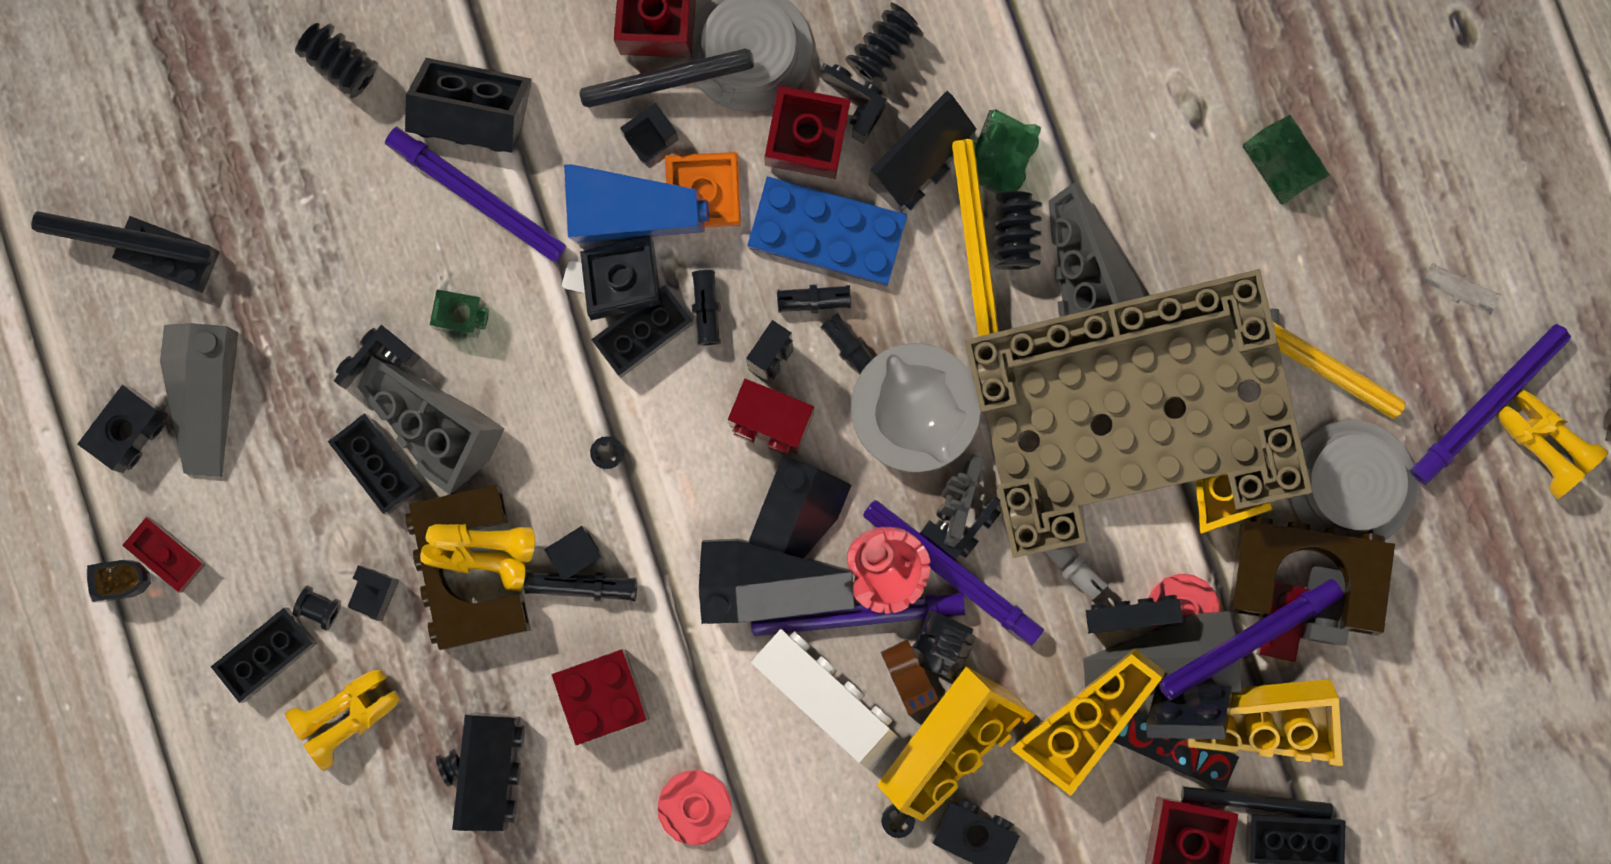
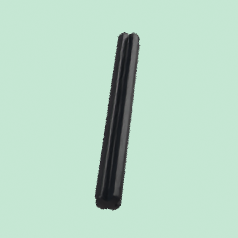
[579,48,754,108]
[31,211,214,266]

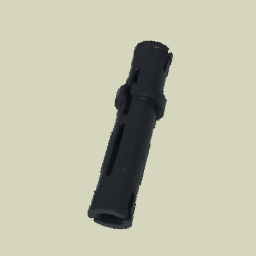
[524,570,638,602]

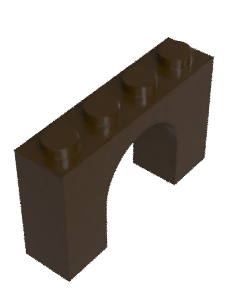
[405,485,531,650]
[1228,516,1395,636]

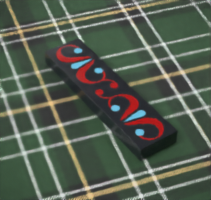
[1113,712,1239,791]

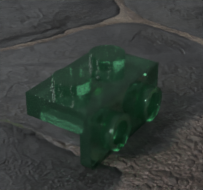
[975,109,1041,194]
[1243,115,1330,205]

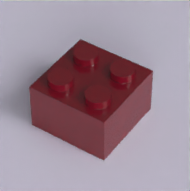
[613,0,696,58]
[764,85,851,179]
[727,378,814,456]
[551,649,650,746]
[1145,796,1238,864]

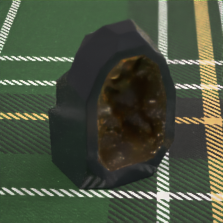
[87,560,151,603]

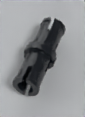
[692,270,721,346]
[777,284,851,314]
[820,313,874,375]

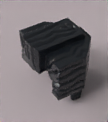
[912,610,977,680]

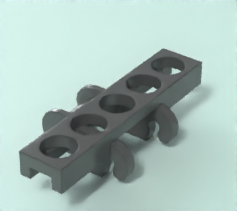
[936,454,983,547]

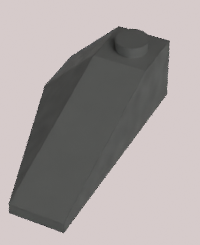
[1048,182,1144,317]
[160,323,238,477]
[358,355,505,494]
[1083,611,1242,695]

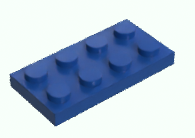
[747,176,907,287]

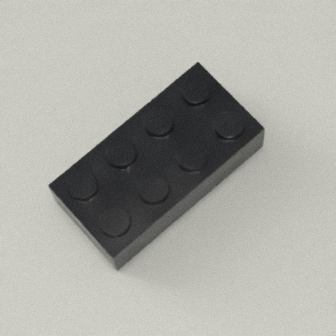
[112,216,220,294]
[591,285,693,379]
[746,320,794,382]
[328,413,424,516]
[1085,595,1186,634]
[211,607,318,703]
[1246,814,1346,864]

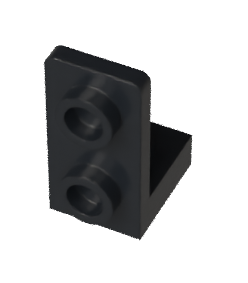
[820,63,887,144]
[333,325,421,389]
[920,496,1001,560]

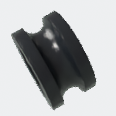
[590,436,624,469]
[436,749,460,787]
[881,804,915,838]

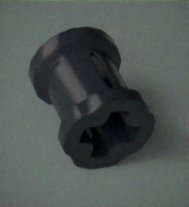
[292,585,342,631]

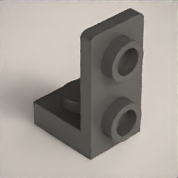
[1300,566,1349,645]

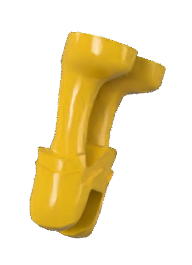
[1498,390,1609,500]
[420,524,535,592]
[285,669,401,772]

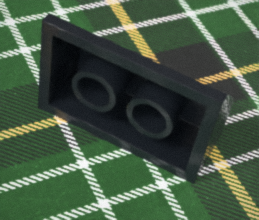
[405,58,532,153]
[868,90,977,213]
[452,712,525,831]

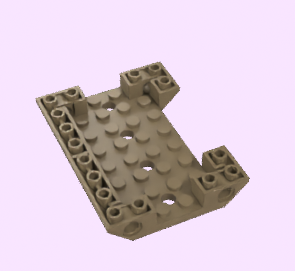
[965,269,1313,558]

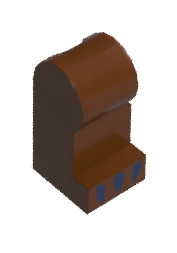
[880,639,940,715]

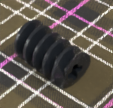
[845,2,924,83]
[295,23,378,98]
[994,191,1042,270]

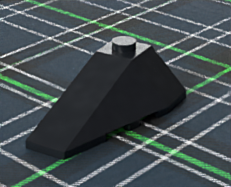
[749,454,852,559]
[699,539,855,624]

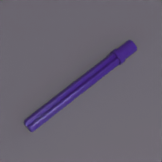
[385,126,567,262]
[1410,324,1571,485]
[863,500,1044,646]
[1159,579,1343,700]
[750,593,965,636]

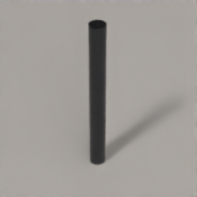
[1181,786,1333,818]

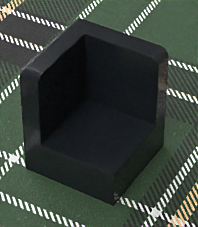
[620,103,679,163]
[544,526,605,580]
[348,565,399,621]

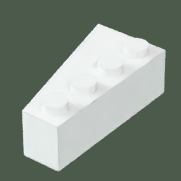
[751,629,901,771]

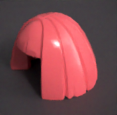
[847,527,931,614]

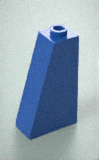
[564,164,710,243]

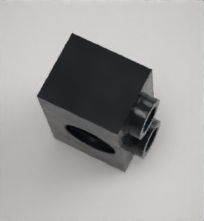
[77,385,168,473]
[930,798,1020,864]

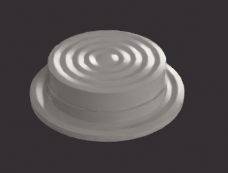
[687,0,812,112]
[851,343,981,472]
[1289,420,1417,540]

